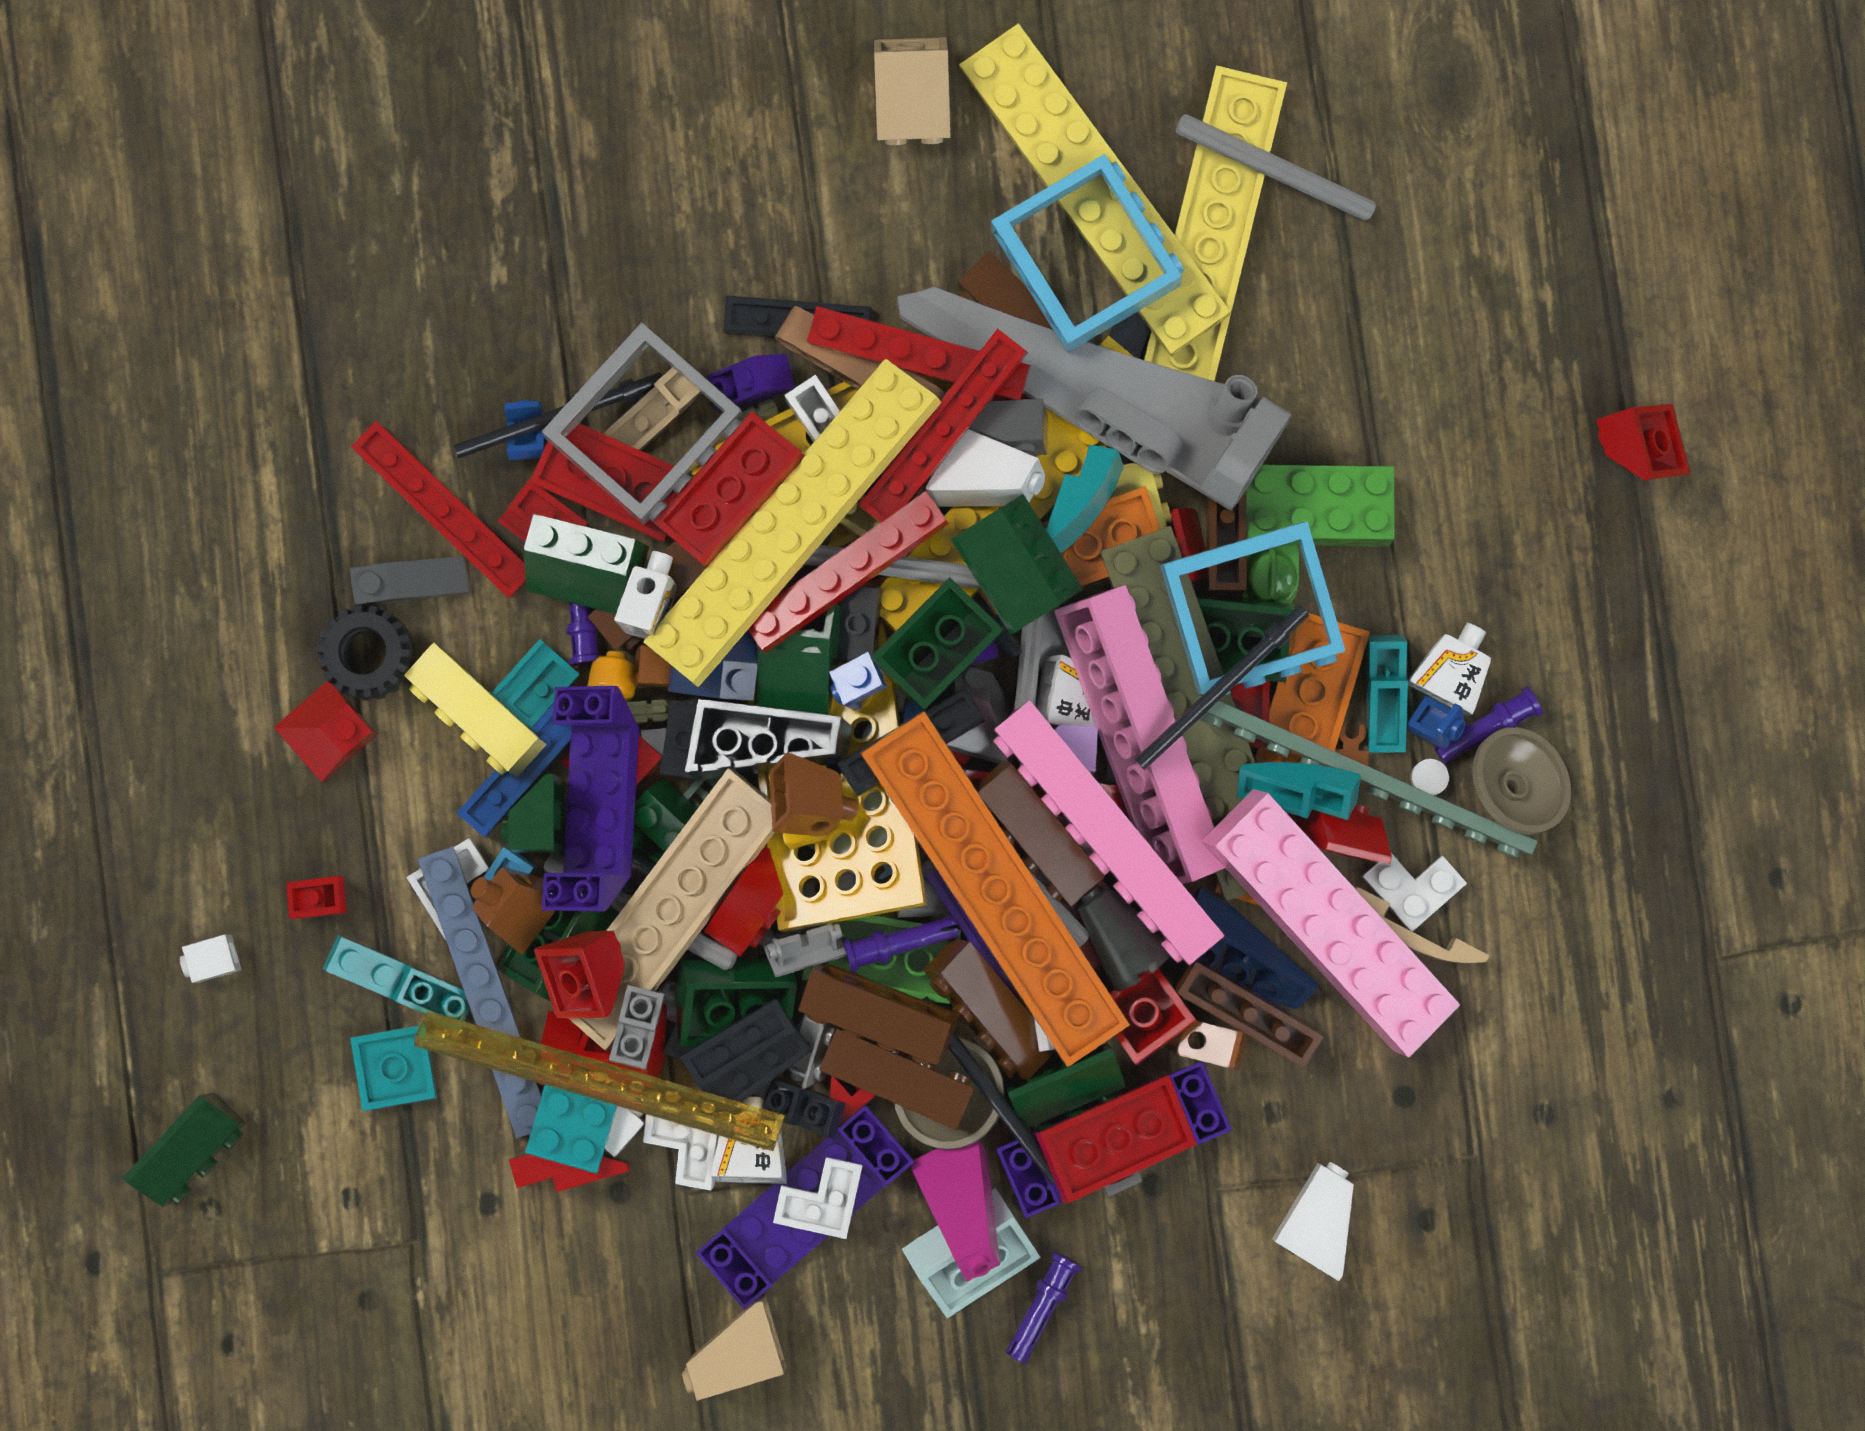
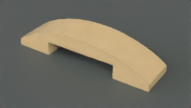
[603,367,701,451]
[1354,887,1490,963]

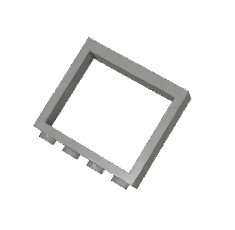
[542,322,743,526]

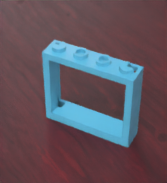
[991,154,1184,353]
[1159,521,1345,695]

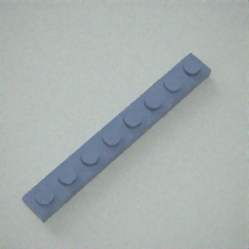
[418,846,542,1139]

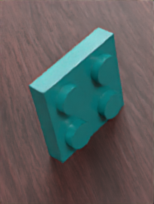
[350,1025,438,1111]
[525,1080,619,1174]

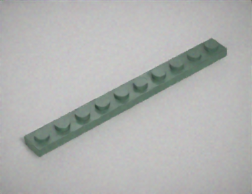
[1194,696,1538,859]

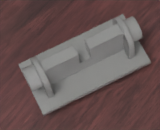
[764,922,847,978]
[788,1014,840,1089]

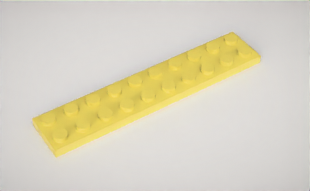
[959,23,1231,357]
[1144,65,1287,381]
[643,359,942,687]

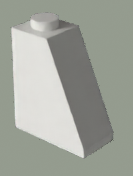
[926,429,1045,507]
[1272,1162,1354,1281]

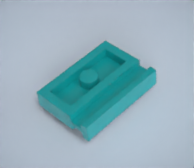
[491,639,581,729]

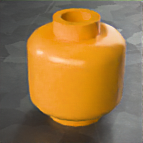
[587,651,638,703]

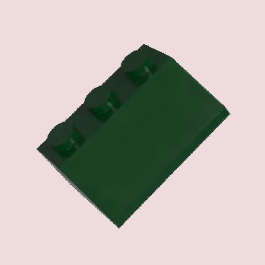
[951,494,1083,635]
[524,514,649,614]
[870,577,1003,712]
[1195,593,1298,683]
[501,774,565,854]
[496,906,620,1002]
[675,958,797,1047]
[1004,1043,1126,1132]
[122,1093,246,1207]

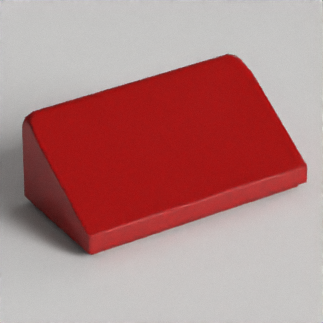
[1170,508,1206,584]

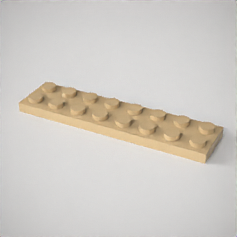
[569,768,775,1051]

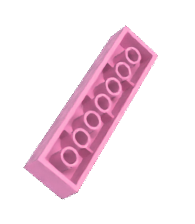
[1054,585,1225,884]
[993,700,1225,965]
[1201,789,1460,1057]

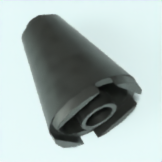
[1077,884,1170,991]

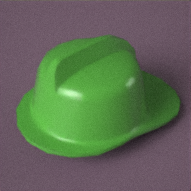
[1242,545,1299,604]

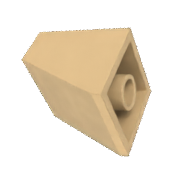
[874,37,950,145]
[682,1295,787,1401]

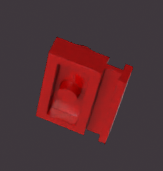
[498,479,589,543]

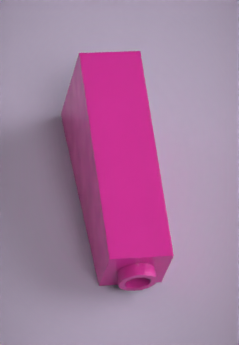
[910,1140,1000,1282]

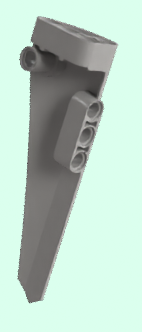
[896,287,1292,511]

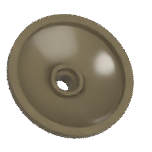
[1473,727,1571,835]
[894,1038,1005,1149]

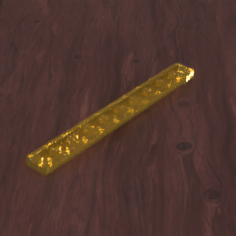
[414,1011,785,1151]

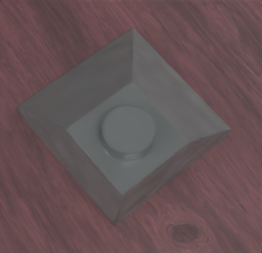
[944,667,1013,764]

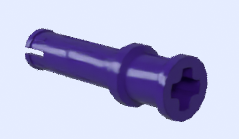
[566,602,601,666]
[1433,686,1543,765]
[843,915,959,973]
[1005,1251,1083,1364]

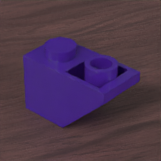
[707,354,795,411]

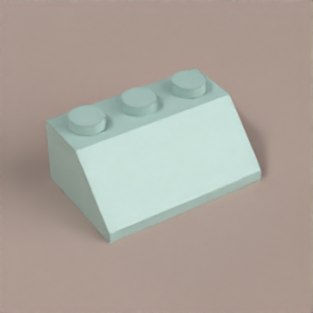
[902,1188,1041,1318]

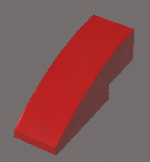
[508,1154,631,1192]

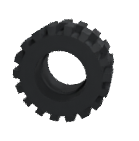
[316,605,415,701]

